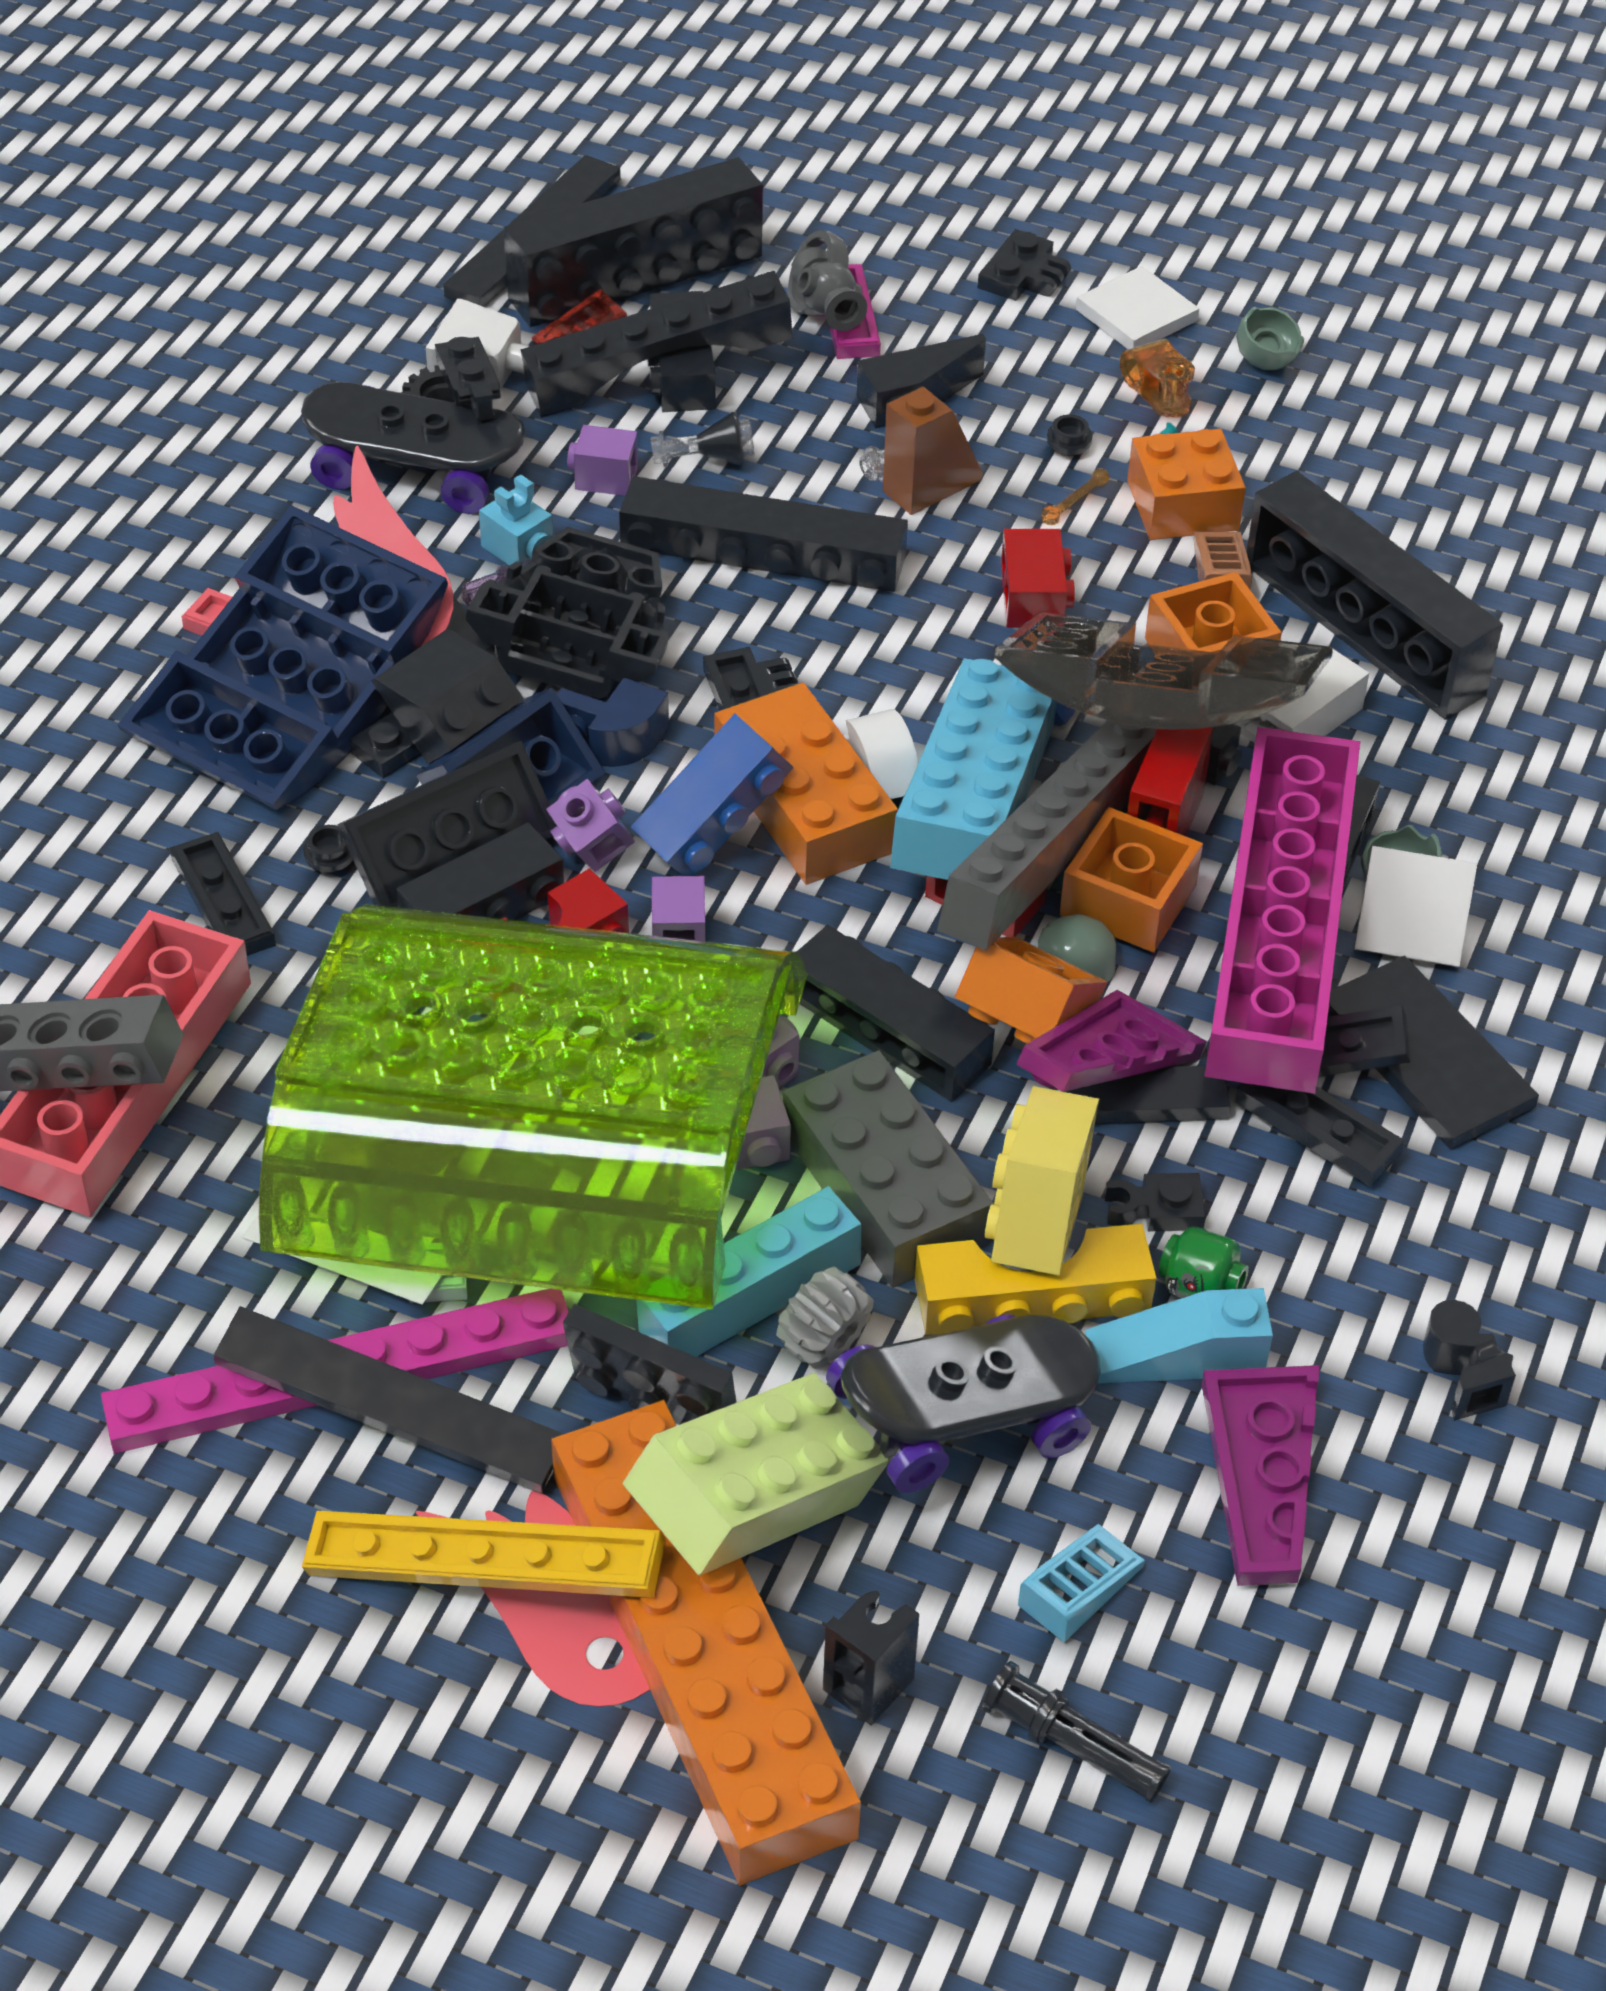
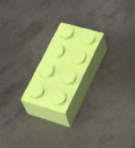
[622,1372,891,1576]

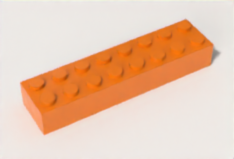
[551,1400,861,1886]

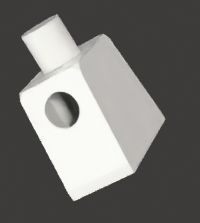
[426,299,530,390]

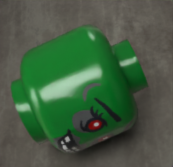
[1159,1226,1248,1299]

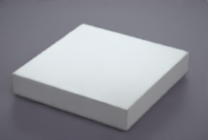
[1076,266,1200,353]
[1354,846,1477,967]

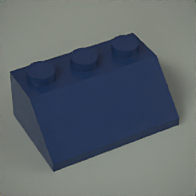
[416,688,605,806]

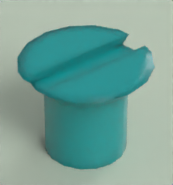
[1159,422,1178,434]

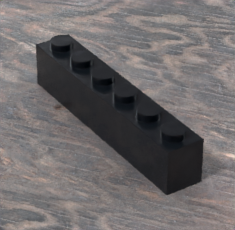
[619,476,908,592]

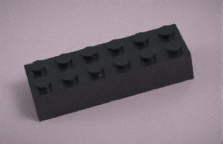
[504,157,763,328]
[1246,470,1503,720]

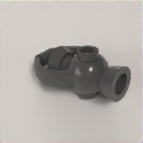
[788,230,867,331]

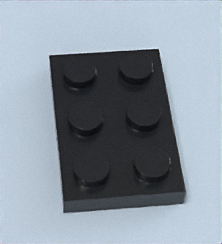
[563,1304,737,1425]

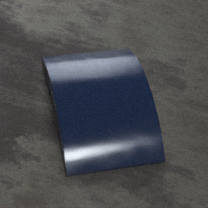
[117,505,448,810]

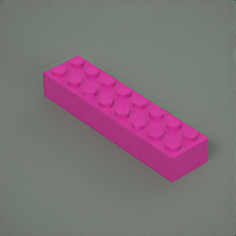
[1204,727,1361,1094]

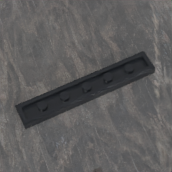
[443,155,621,307]
[213,1306,564,1493]

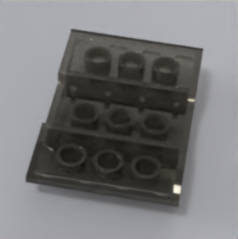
[995,612,1333,730]

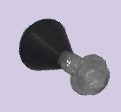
[651,411,755,468]

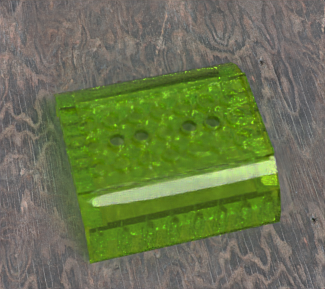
[259,904,807,1309]

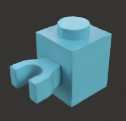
[479,475,553,567]

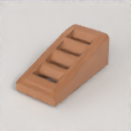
[1193,532,1252,590]

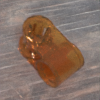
[1120,338,1195,417]

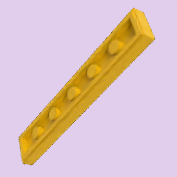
[302,1511,666,1598]

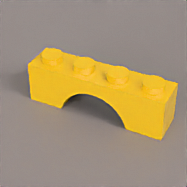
[914,1223,1156,1335]

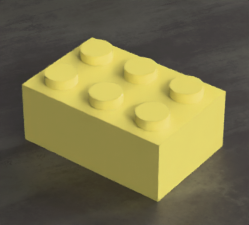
[985,1086,1099,1275]

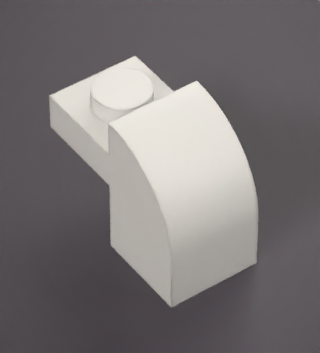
[843,709,918,799]

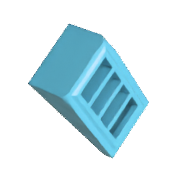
[1018,1524,1145,1643]

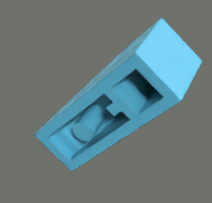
[1085,1288,1273,1384]

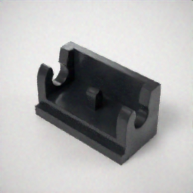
[823,1591,920,1726]

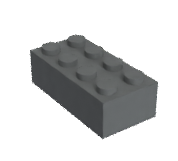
[783,1050,994,1288]

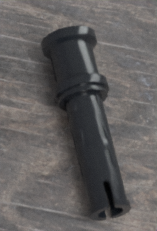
[982,1661,1171,1803]

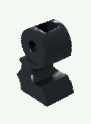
[1423,1300,1516,1421]

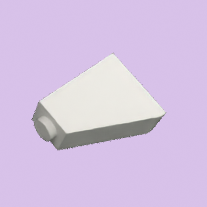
[1212,648,1370,743]

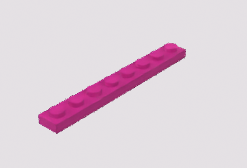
[101,1286,569,1454]

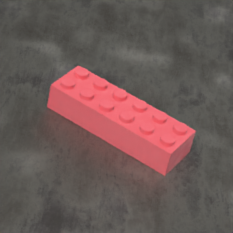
[0,910,251,1217]

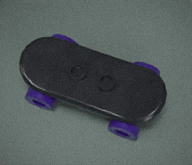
[301,382,525,514]
[826,1314,1101,1493]

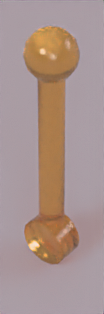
[1041,468,1110,525]

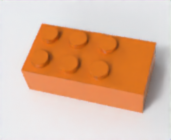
[714,682,898,885]

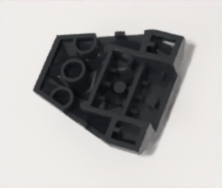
[465,527,669,699]

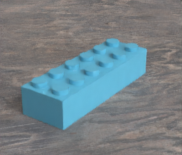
[890,658,1060,880]

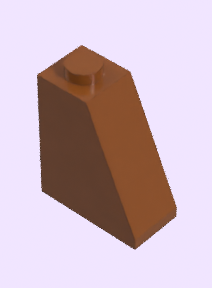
[882,387,983,515]

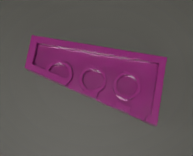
[1017,990,1207,1092]
[1201,1365,1320,1586]

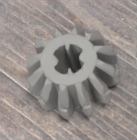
[776,1266,874,1369]

